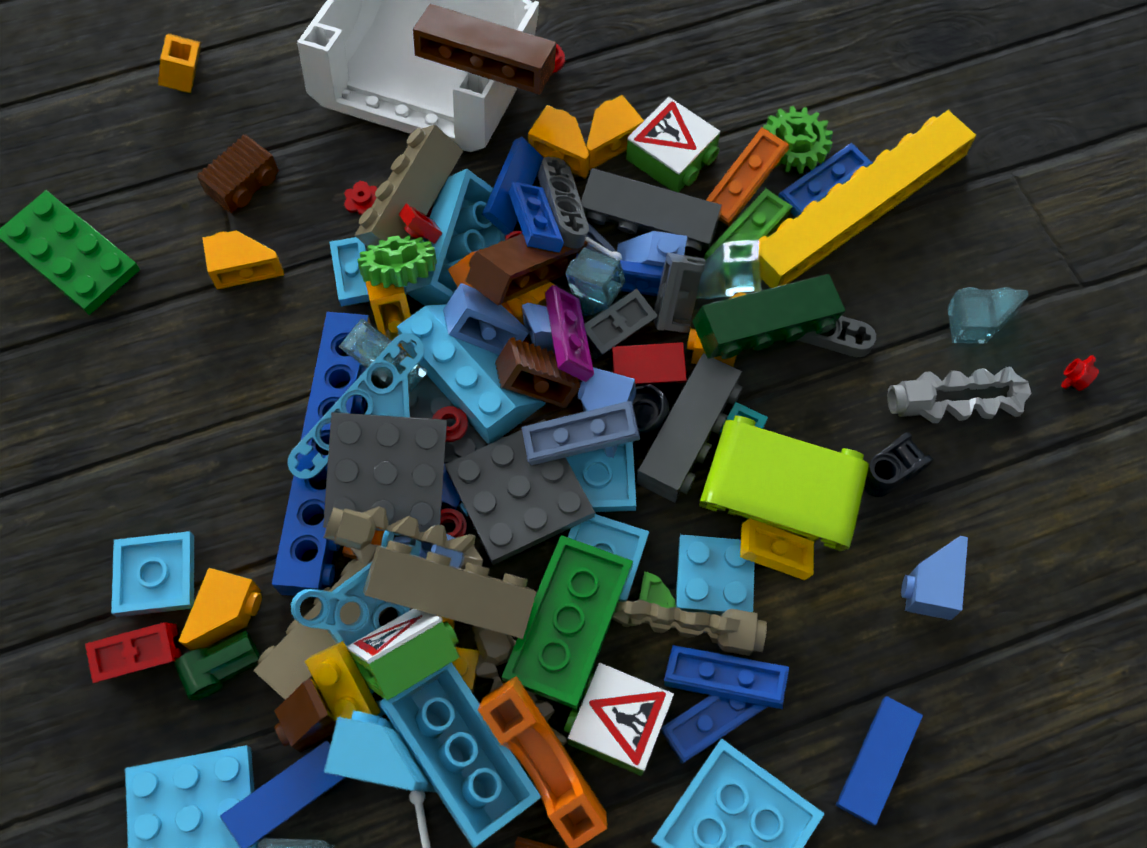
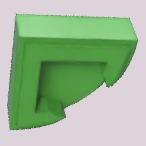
[639,571,676,608]

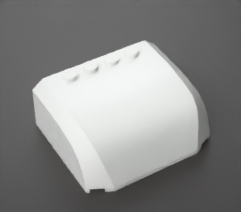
[297,0,539,152]

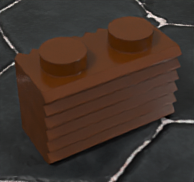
[197,135,279,213]
[495,337,580,408]

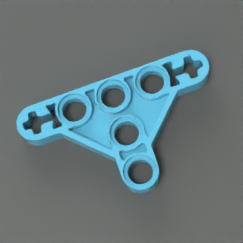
[288,333,424,479]
[291,531,422,717]

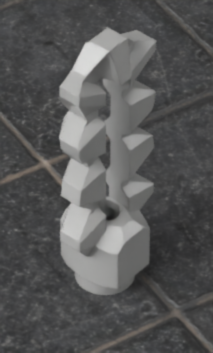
[887,367,1031,423]

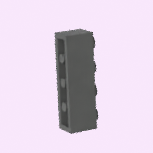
[581,168,722,253]
[636,353,743,503]

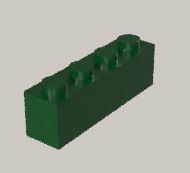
[692,274,846,359]

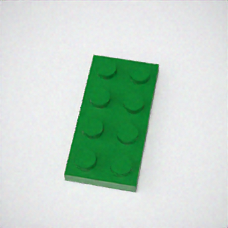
[0,190,140,315]
[501,535,633,710]

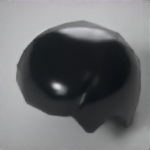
[633,384,670,438]

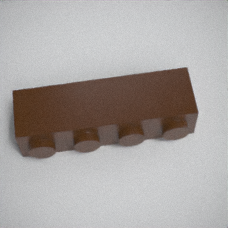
[413,4,556,95]
[465,233,588,305]

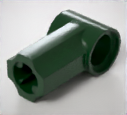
[174,631,260,701]

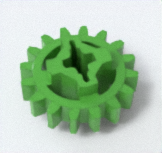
[763,106,833,173]
[357,236,437,288]

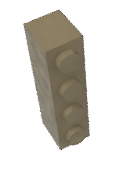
[354,124,464,246]
[363,540,537,639]
[253,559,389,700]

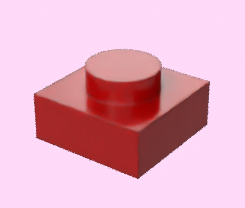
[399,203,443,244]

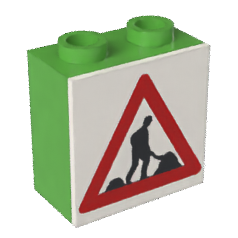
[626,97,720,192]
[347,609,460,701]
[564,663,674,776]

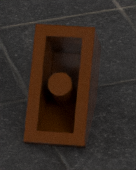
[274,678,337,752]

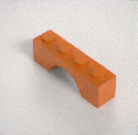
[478,676,607,848]

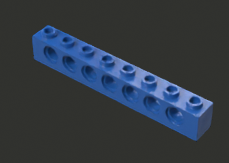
[272,312,378,598]

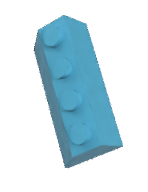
[405,169,506,306]
[396,304,546,445]
[379,662,541,848]
[324,711,436,792]

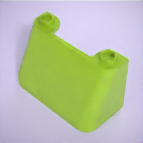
[699,415,869,551]

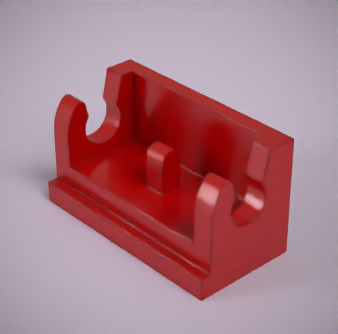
[611,342,687,385]
[85,622,181,683]

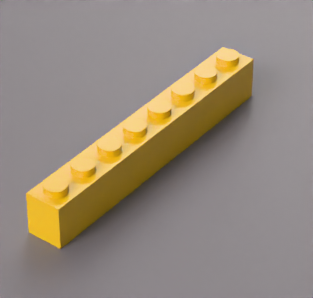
[749,110,976,288]

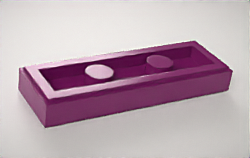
[545,285,594,382]

